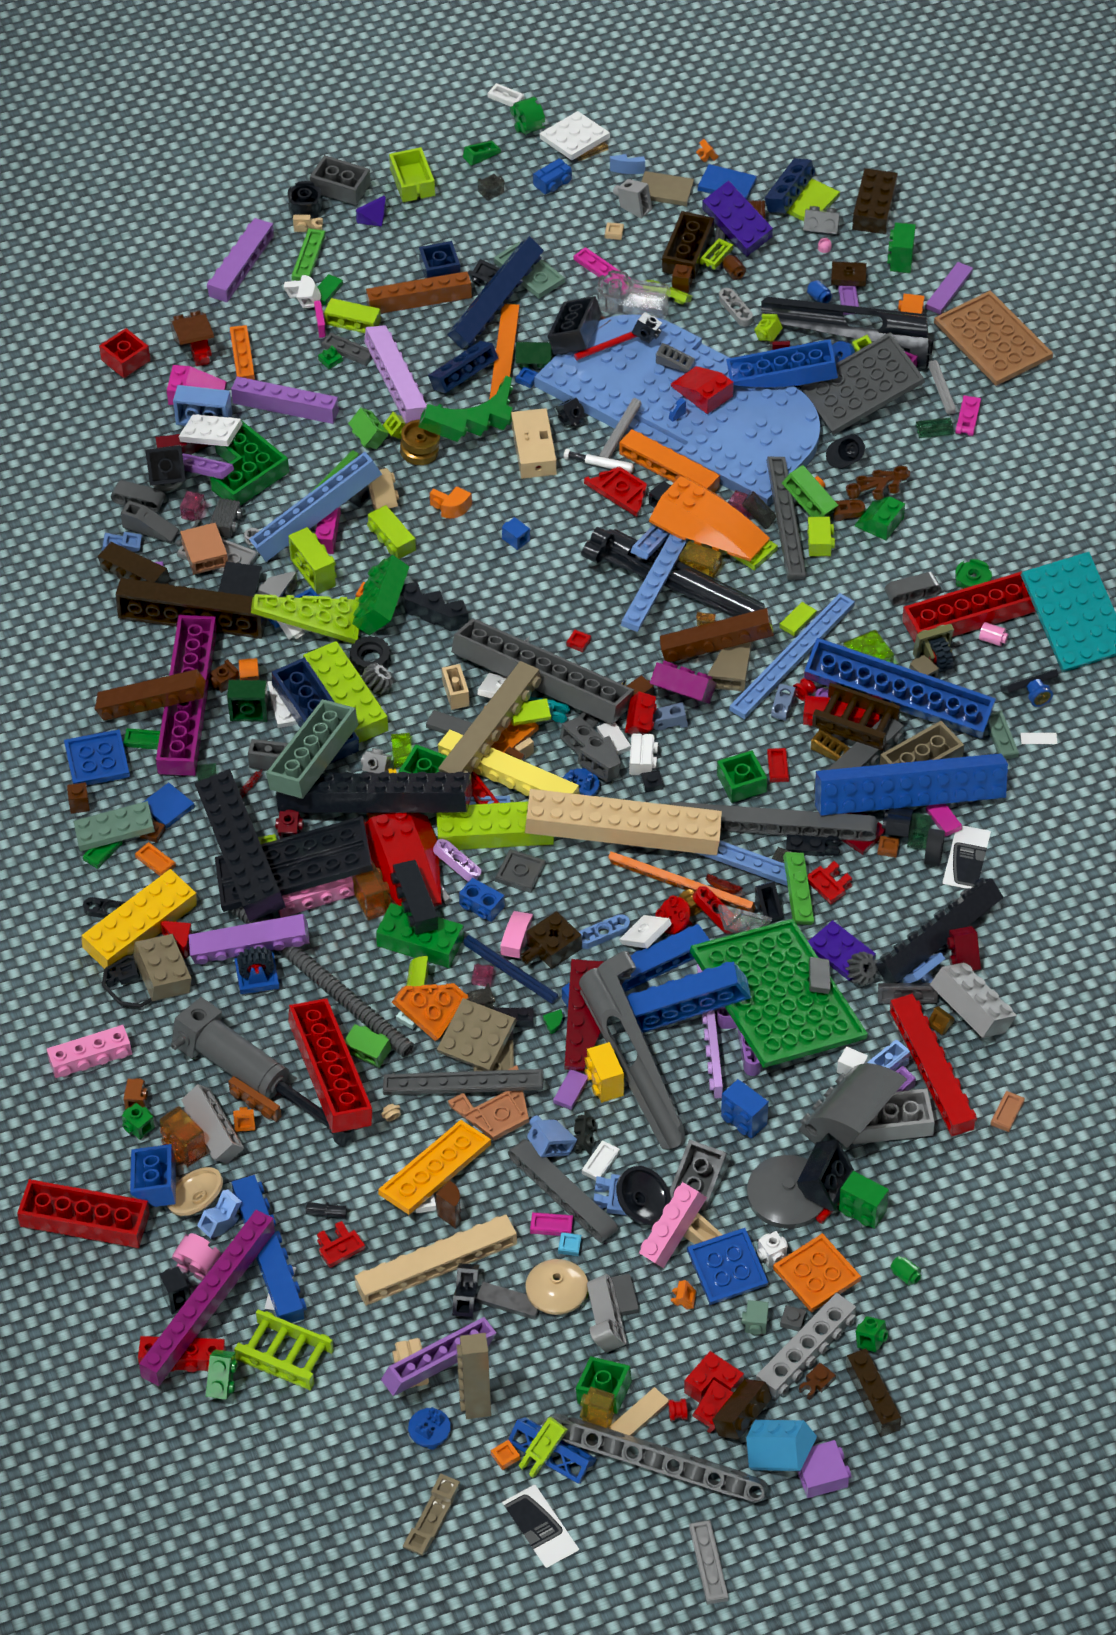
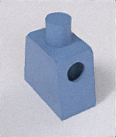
[527,1115,577,1157]

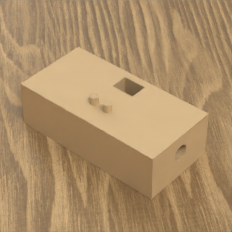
[511,408,557,479]

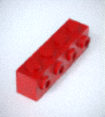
[138,1336,226,1372]

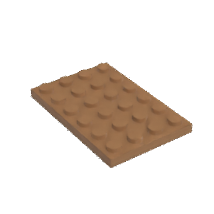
[934,290,1053,386]

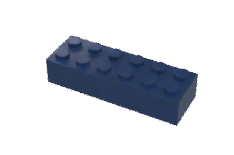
[271,657,359,765]

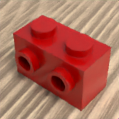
[625,691,657,735]

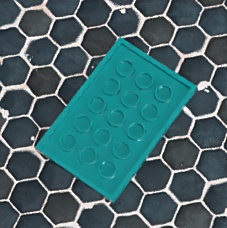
[1020,552,1116,672]

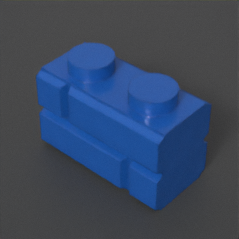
[533,158,572,195]

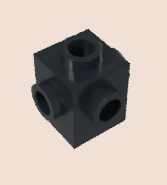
[632,312,662,343]
[555,397,586,427]

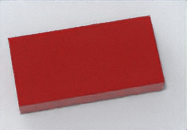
[767,748,789,783]

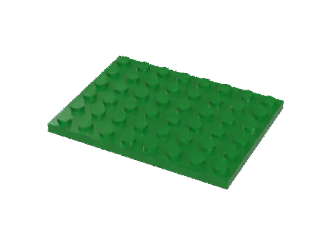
[690,919,868,1068]

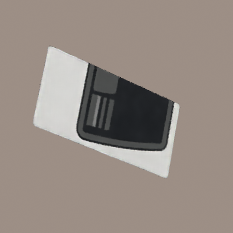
[943,826,991,889]
[502,1485,579,1568]

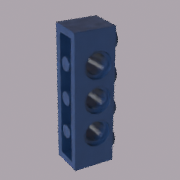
[764,158,815,213]
[428,341,498,393]

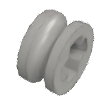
[244,528,259,546]

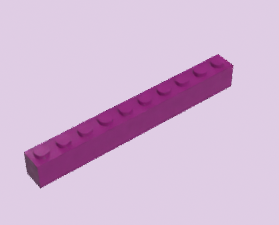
[139,1210,275,1386]

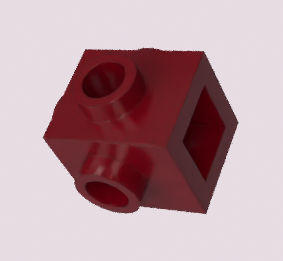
[275,810,304,839]

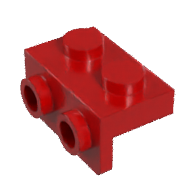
[692,1380,734,1433]

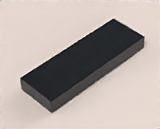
[1000,669,1059,693]

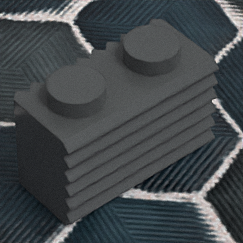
[209,498,243,538]

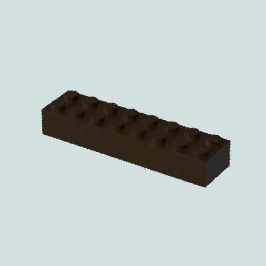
[115,578,267,639]

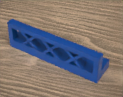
[508,1417,597,1484]

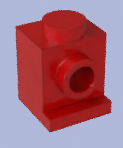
[190,339,212,367]

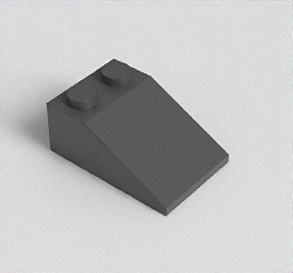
[669,1139,732,1211]

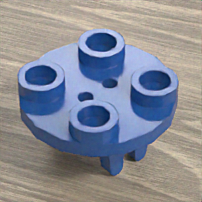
[563,768,599,796]
[408,1407,451,1449]

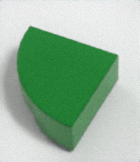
[543,1009,563,1034]

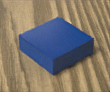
[515,367,538,388]

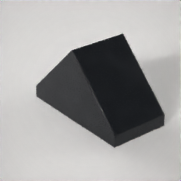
[755,881,784,924]

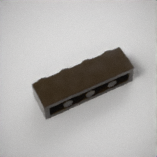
[97,542,171,584]
[846,1349,901,1437]

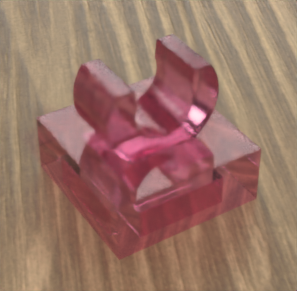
[471,964,494,987]

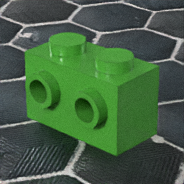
[348,407,389,450]
[345,1024,391,1068]

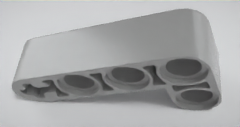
[587,1274,627,1353]

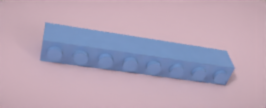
[249,452,382,562]

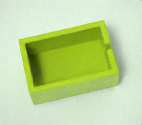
[389,147,435,202]

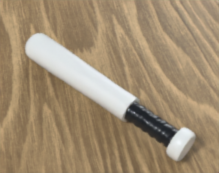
[564,449,634,473]

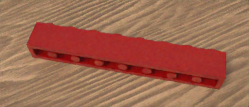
[890,993,977,1137]

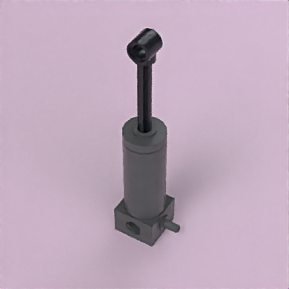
[171,997,355,1146]

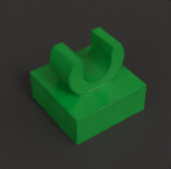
[318,346,343,369]

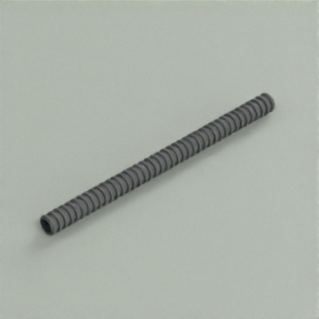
[232,907,414,1057]

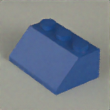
[130,1144,176,1207]

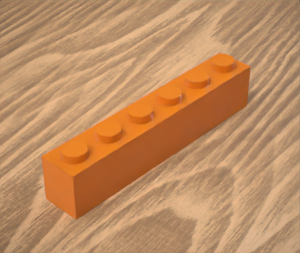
[619,429,720,493]

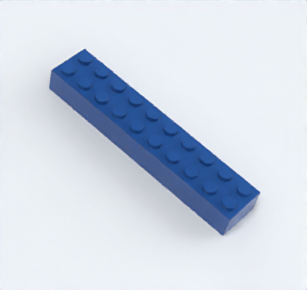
[804,638,996,739]
[815,753,1008,816]

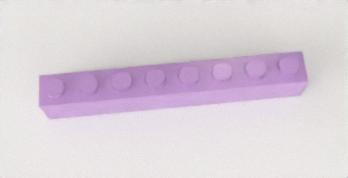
[364,325,427,424]

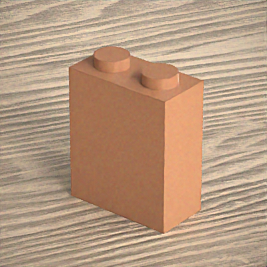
[180,523,228,575]

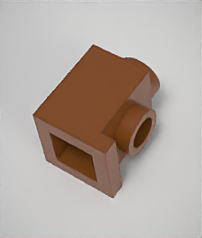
[123,1078,148,1110]

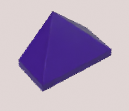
[356,196,387,226]

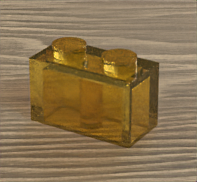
[679,541,722,578]
[580,1387,615,1429]

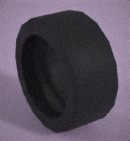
[924,828,945,866]

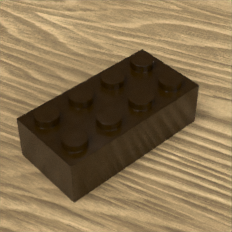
[852,168,898,234]
[662,211,714,279]

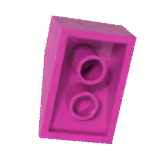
[167,365,226,405]

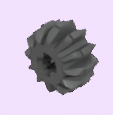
[361,662,394,695]
[845,952,878,986]

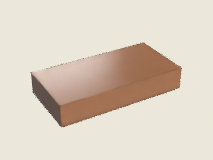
[990,1091,1025,1132]

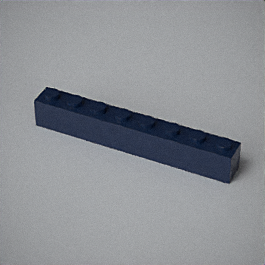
[447,236,544,349]

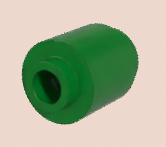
[890,1256,922,1286]

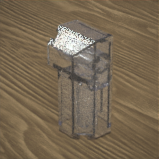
[597,270,671,320]

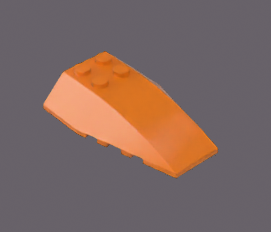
[649,476,770,561]

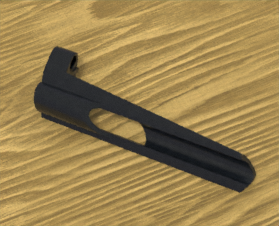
[761,297,933,369]
[581,527,765,616]

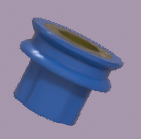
[1027,679,1053,707]

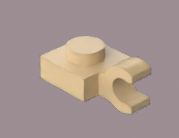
[293,215,323,232]

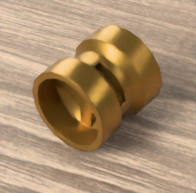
[678,889,702,916]

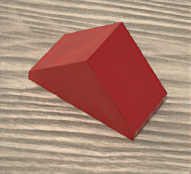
[160,921,192,959]

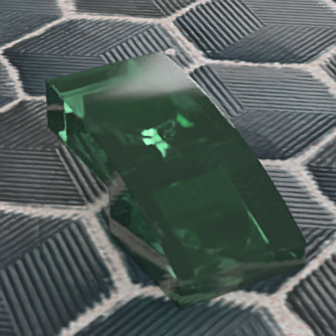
[907,813,932,850]

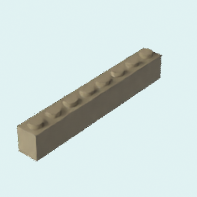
[438,661,541,773]

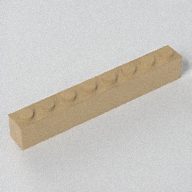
[355,1215,517,1306]

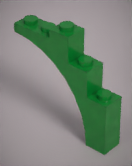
[418,376,513,442]

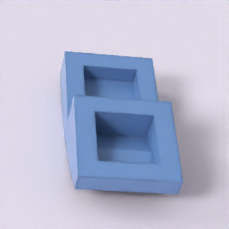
[610,154,645,174]
[102,532,142,552]

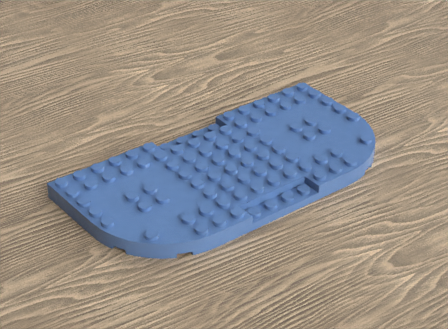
[534,315,820,509]

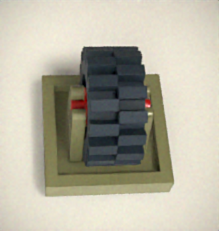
[913,624,954,673]

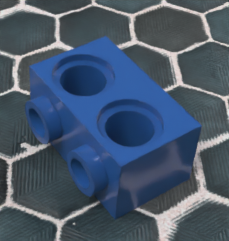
[459,878,505,922]

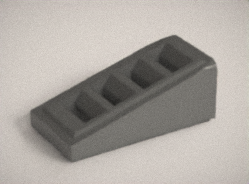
[656,343,695,372]

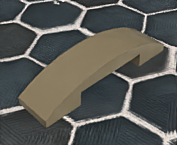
[403,1473,460,1556]

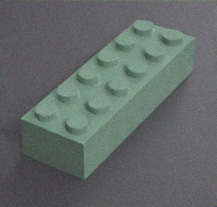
[266,699,359,799]

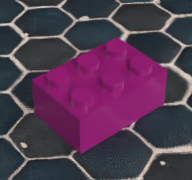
[650,660,717,704]

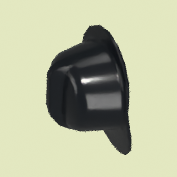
[826,434,866,469]

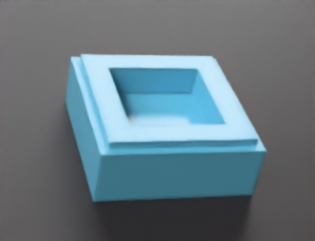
[558,1232,582,1256]

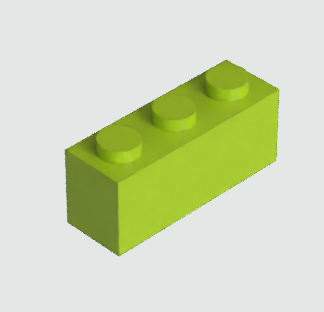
[324,298,381,333]
[367,505,416,559]

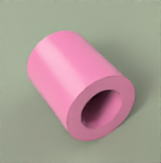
[979,622,1009,646]

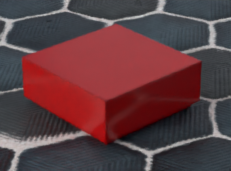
[566,630,591,652]

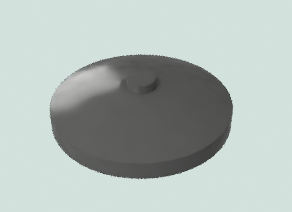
[747,1155,825,1229]

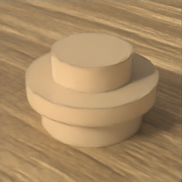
[381,1104,401,1122]

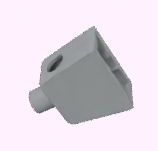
[613,179,652,219]

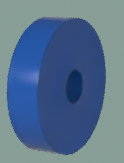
[832,341,855,363]

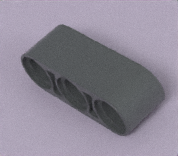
[111,480,166,513]
[885,572,941,606]

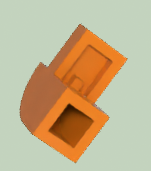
[430,486,472,519]
[239,658,259,680]

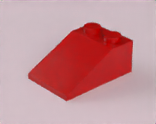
[671,366,733,414]

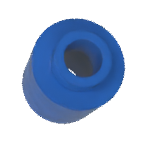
[807,280,832,303]

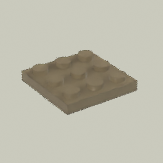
[437,998,517,1071]

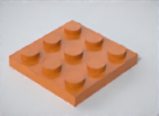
[773,1233,861,1313]

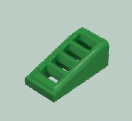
[463,141,501,165]

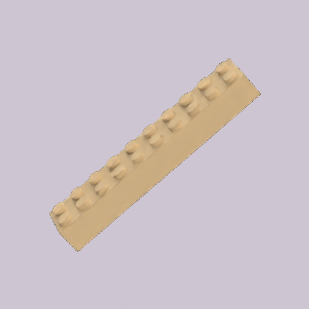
[525,789,722,855]

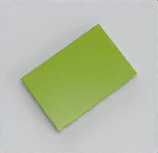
[787,179,840,221]

